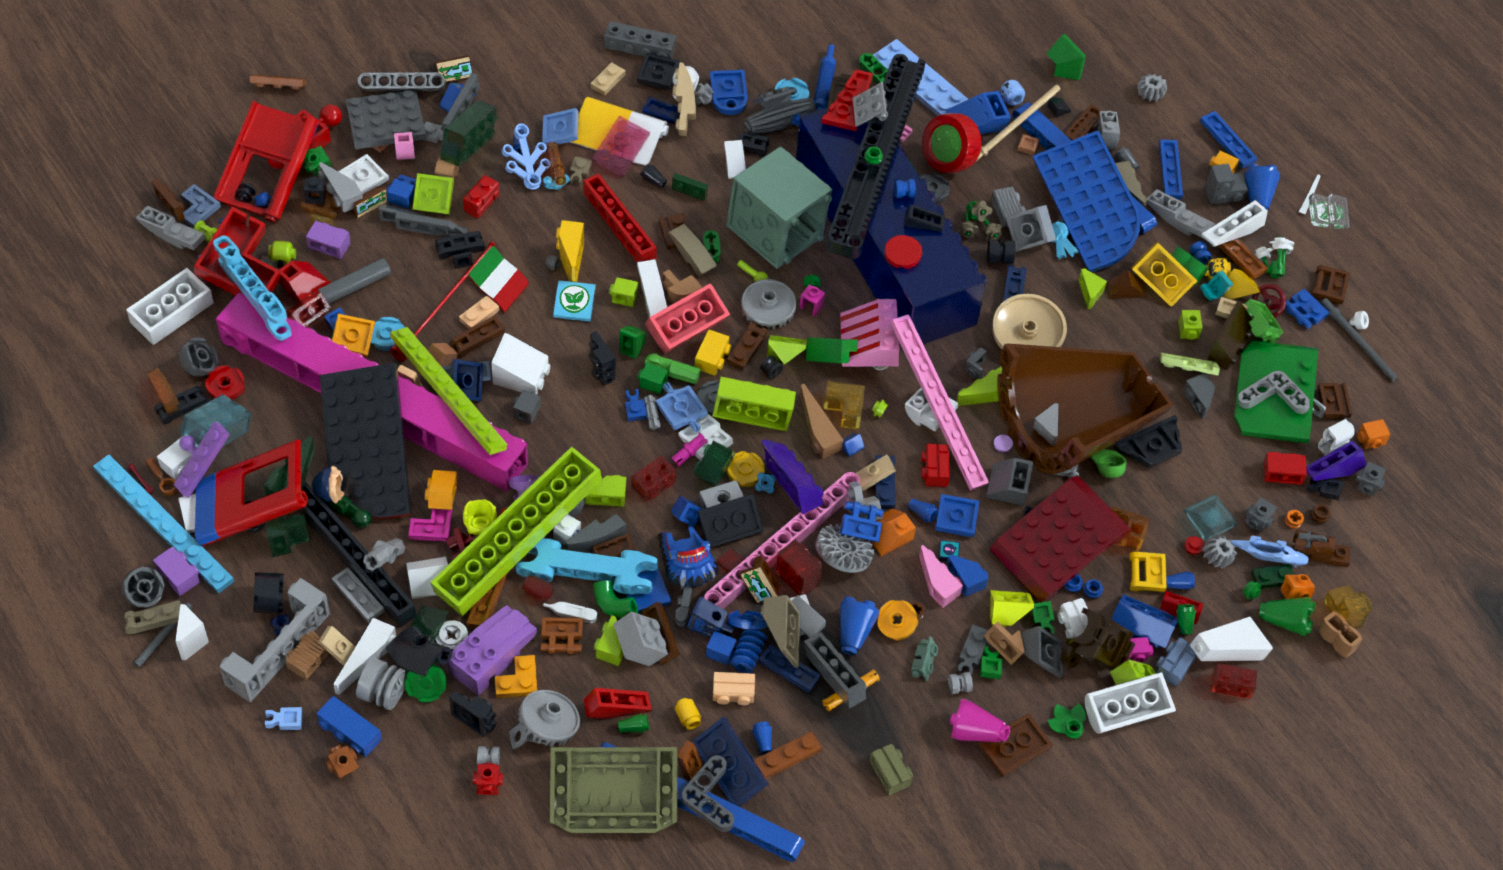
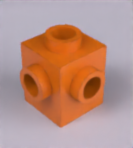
[1280,574,1315,599]

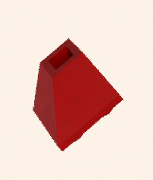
[279,261,331,306]

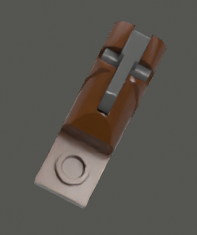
[1292,530,1351,567]

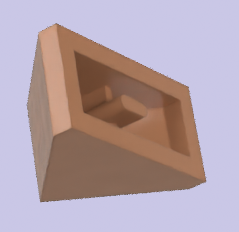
[428,343,460,367]

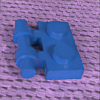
[1285,289,1330,329]
[839,501,883,542]

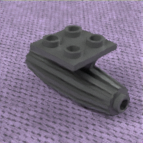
[743,86,816,134]

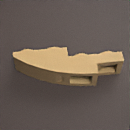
[673,62,696,136]

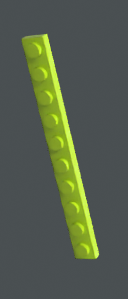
[390,327,507,455]

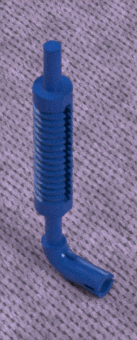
[791,44,836,133]

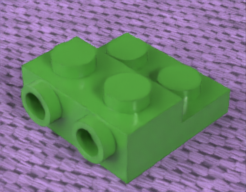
[1245,299,1284,343]

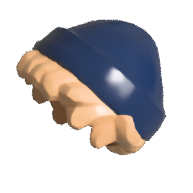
[311,466,344,503]

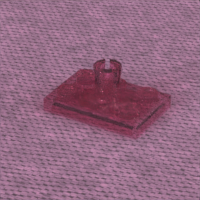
[592,115,650,178]

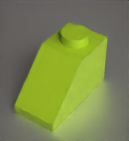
[585,475,626,507]

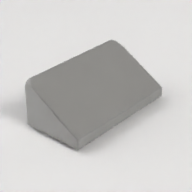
[792,595,826,638]

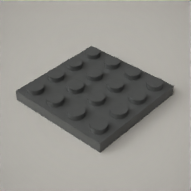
[346,90,426,149]

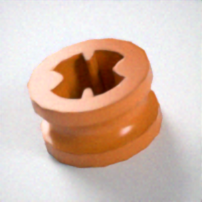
[1285,510,1304,529]

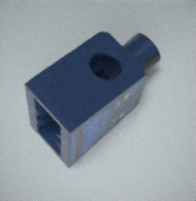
[685,596,735,638]

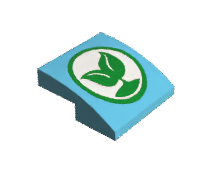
[553,280,596,322]

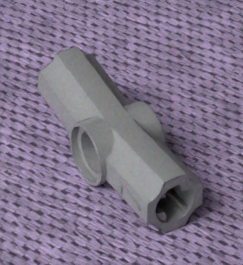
[363,538,406,570]

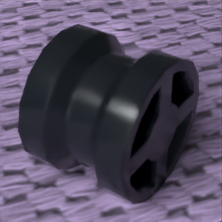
[760,356,784,379]

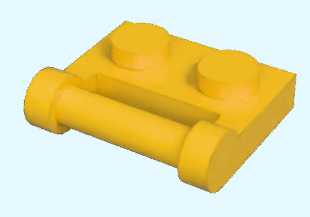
[1129,552,1166,592]

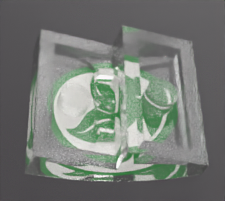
[1309,193,1350,229]

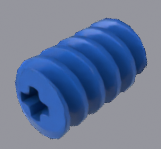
[730,629,767,674]

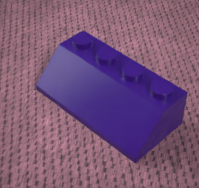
[761,439,824,514]

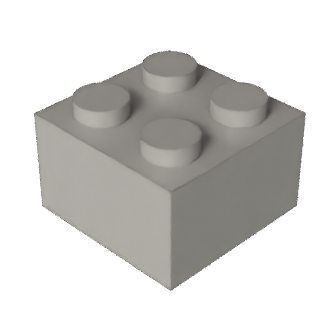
[614,612,668,666]

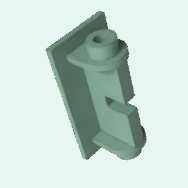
[911,636,938,681]

